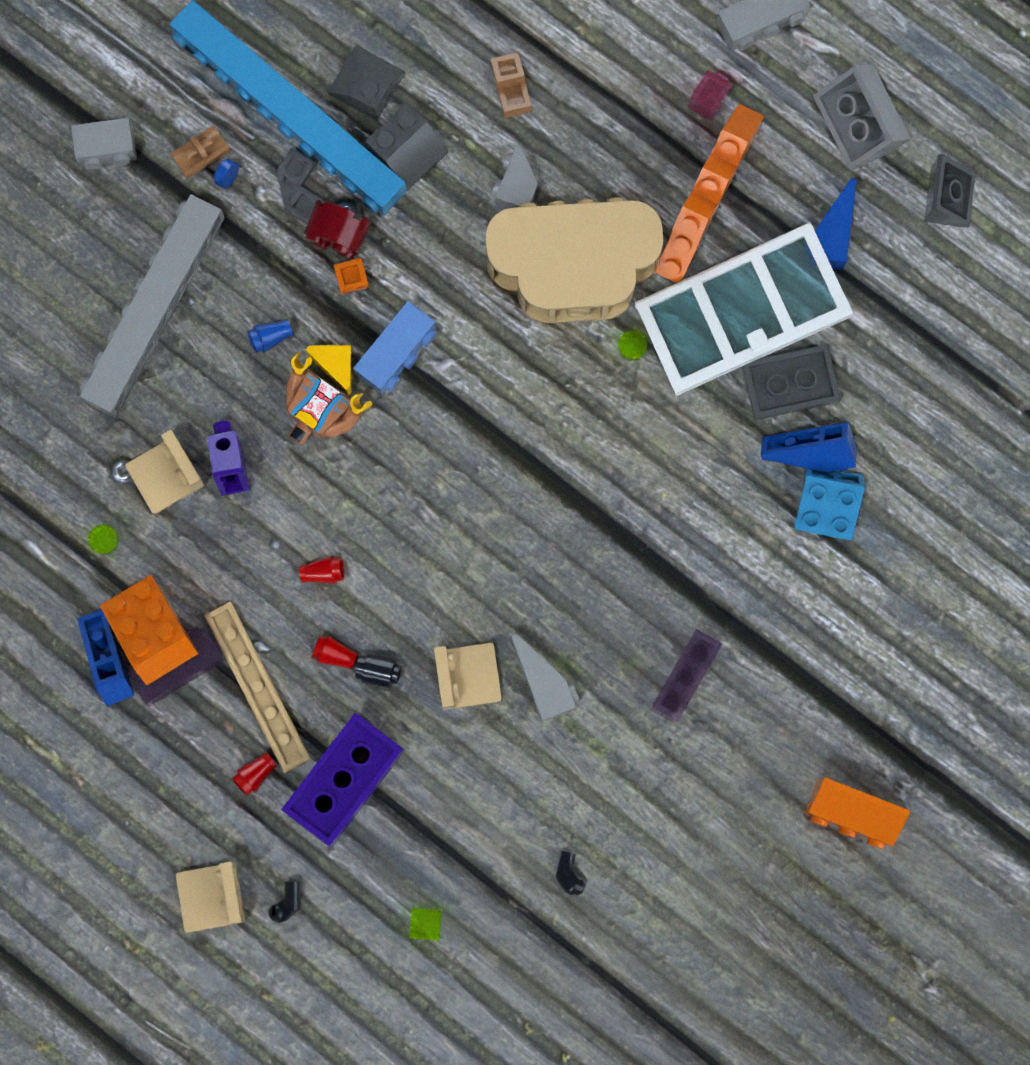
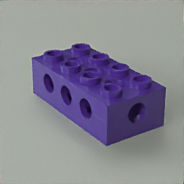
[281,713,405,847]

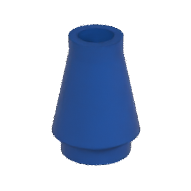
[247,319,293,353]

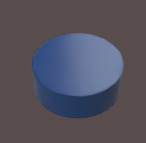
[214,159,239,189]

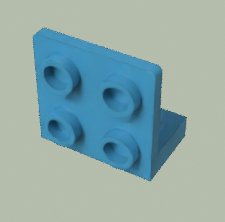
[794,468,865,540]

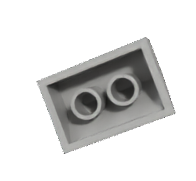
[813,64,911,170]

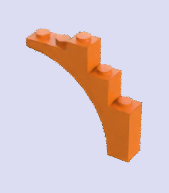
[655,104,765,283]

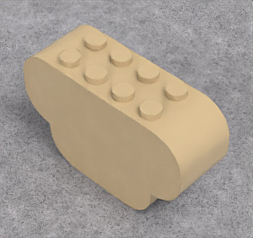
[486,197,663,323]

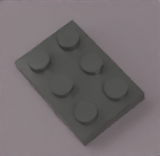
[742,344,841,421]

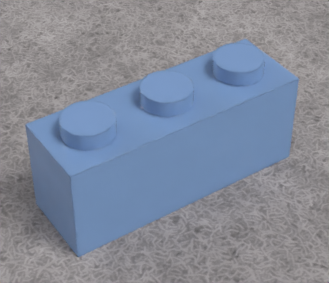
[353,301,437,396]

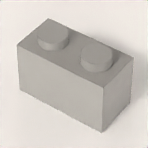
[71,118,137,169]

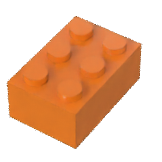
[99,574,198,685]

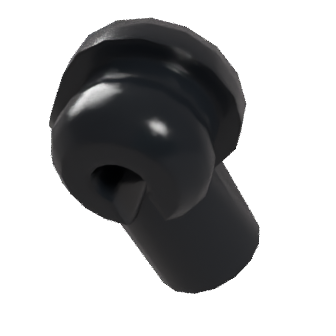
[556,851,585,895]
[268,882,300,923]

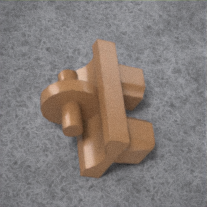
[171,125,231,179]

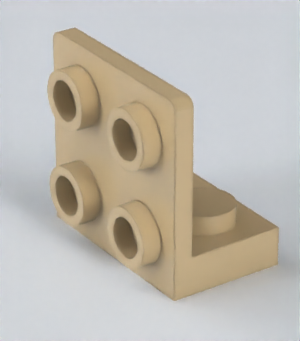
[125,430,205,514]
[434,643,502,710]
[176,861,245,933]

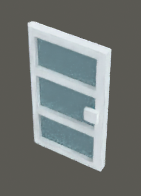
[634,222,853,396]

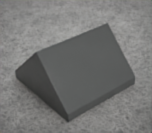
[924,154,976,228]

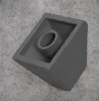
[327,45,405,121]

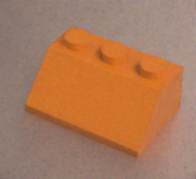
[804,777,911,850]

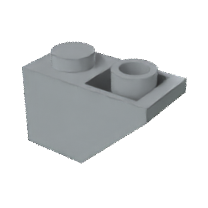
[492,145,538,209]

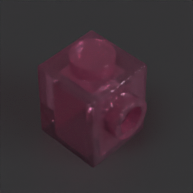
[688,70,732,122]

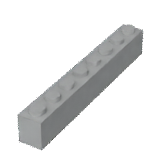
[79,194,225,418]

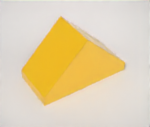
[305,345,353,396]

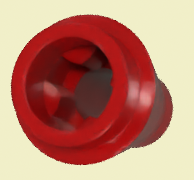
[299,555,345,584]
[311,635,358,669]
[231,753,277,796]

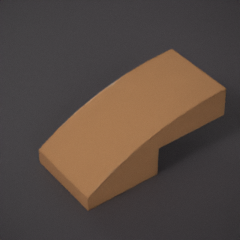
[490,52,532,118]

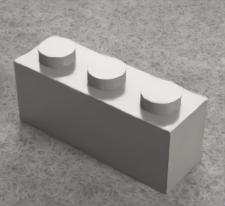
[716,0,810,51]

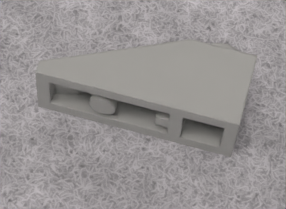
[511,634,579,722]

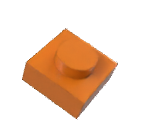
[333,258,369,295]

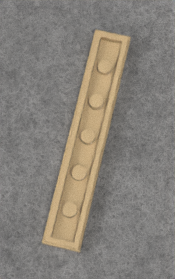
[204,601,311,774]

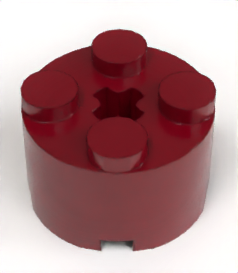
[304,200,371,260]

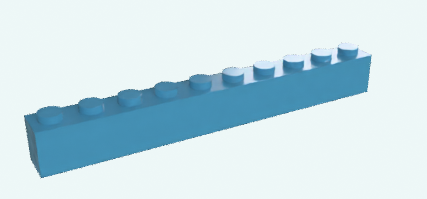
[169,0,407,216]

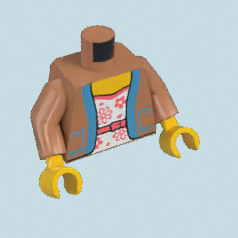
[285,352,372,445]

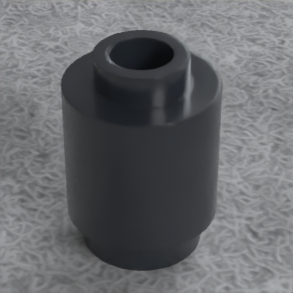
[355,654,401,688]

